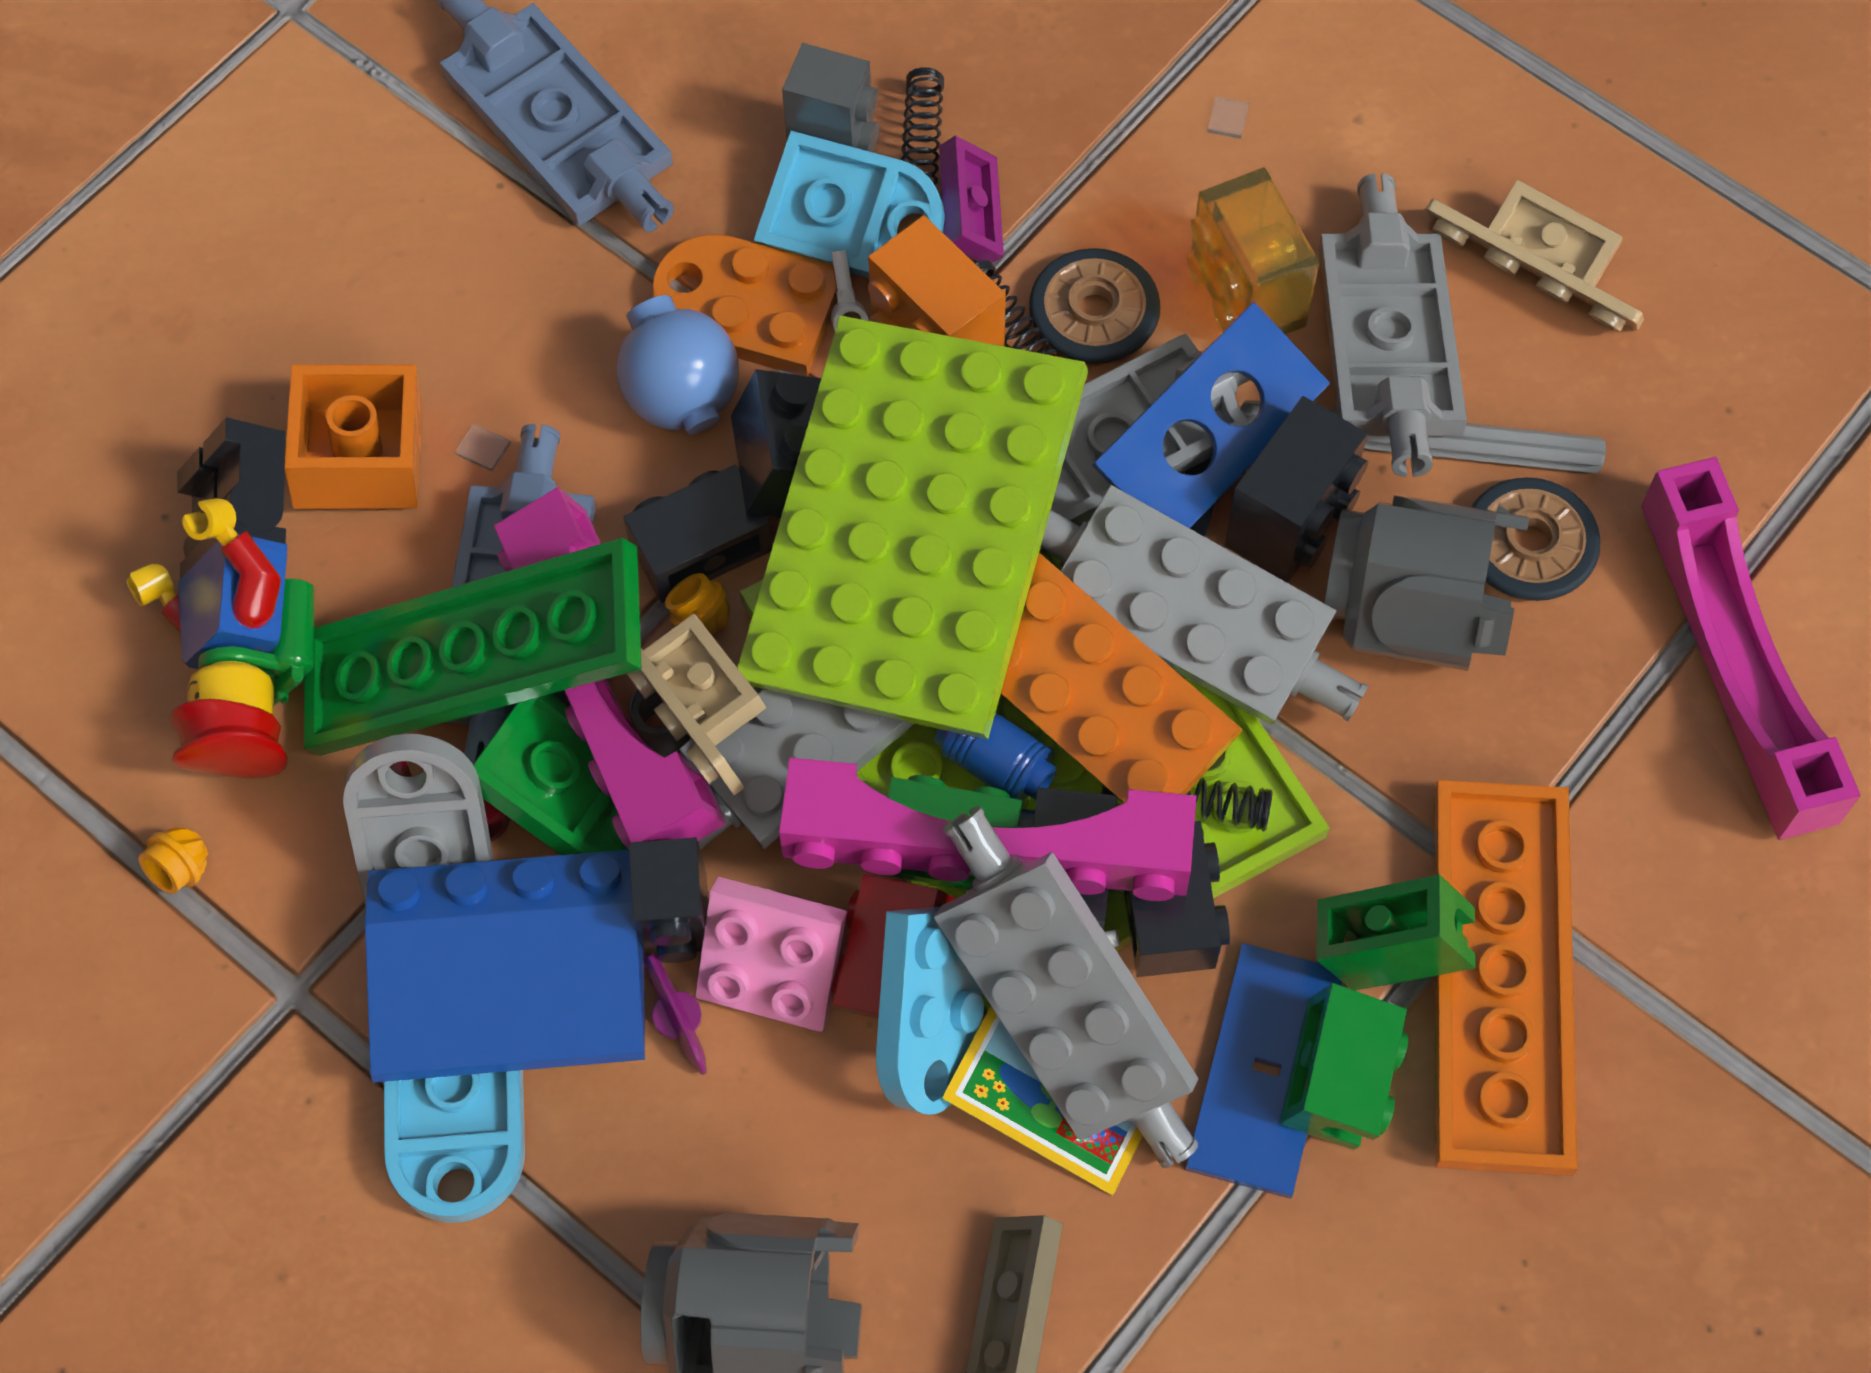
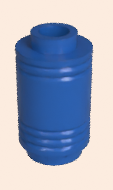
[934,713,1057,802]

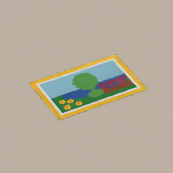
[942,1006,1143,1196]

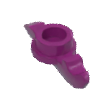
[644,954,707,1075]

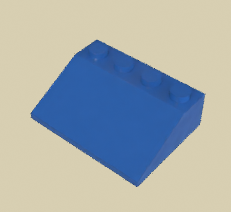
[365,850,645,1083]

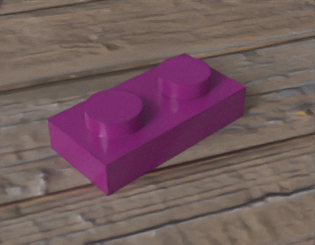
[939,135,1004,263]

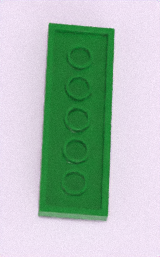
[304,538,642,756]

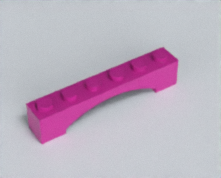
[1641,457,1861,840]
[494,487,727,849]
[779,757,1196,901]

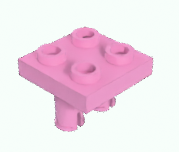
[695,876,847,1032]

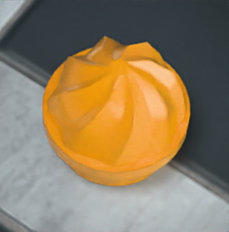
[665,573,730,635]
[138,826,208,894]

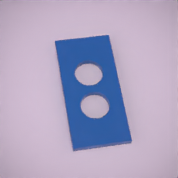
[1092,302,1330,528]

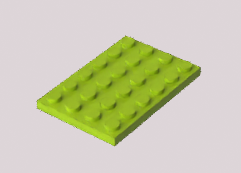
[738,315,1088,740]

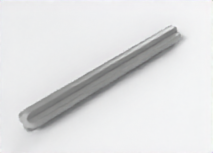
[1240,400,1606,473]

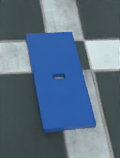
[1185,943,1343,1199]

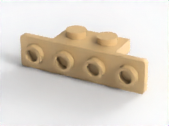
[1426,180,1644,332]
[626,613,767,796]

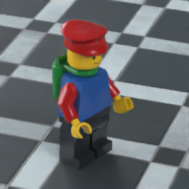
[126,417,315,779]

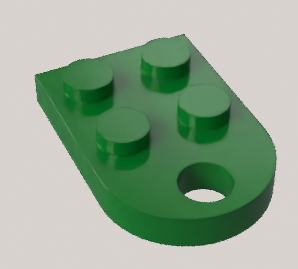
[473,694,629,855]

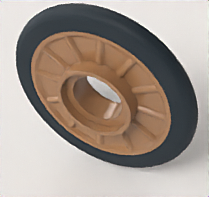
[1029,248,1161,363]
[1471,477,1601,601]

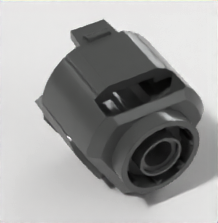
[1325,495,1529,671]
[641,1213,862,1373]

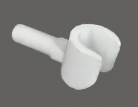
[831,250,869,330]

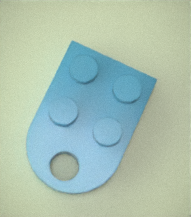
[754,131,945,278]
[876,906,984,1115]
[384,1070,525,1223]

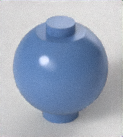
[616,295,739,435]

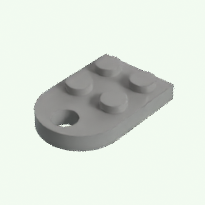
[343,734,494,909]

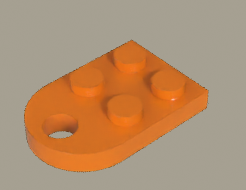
[653,234,838,376]

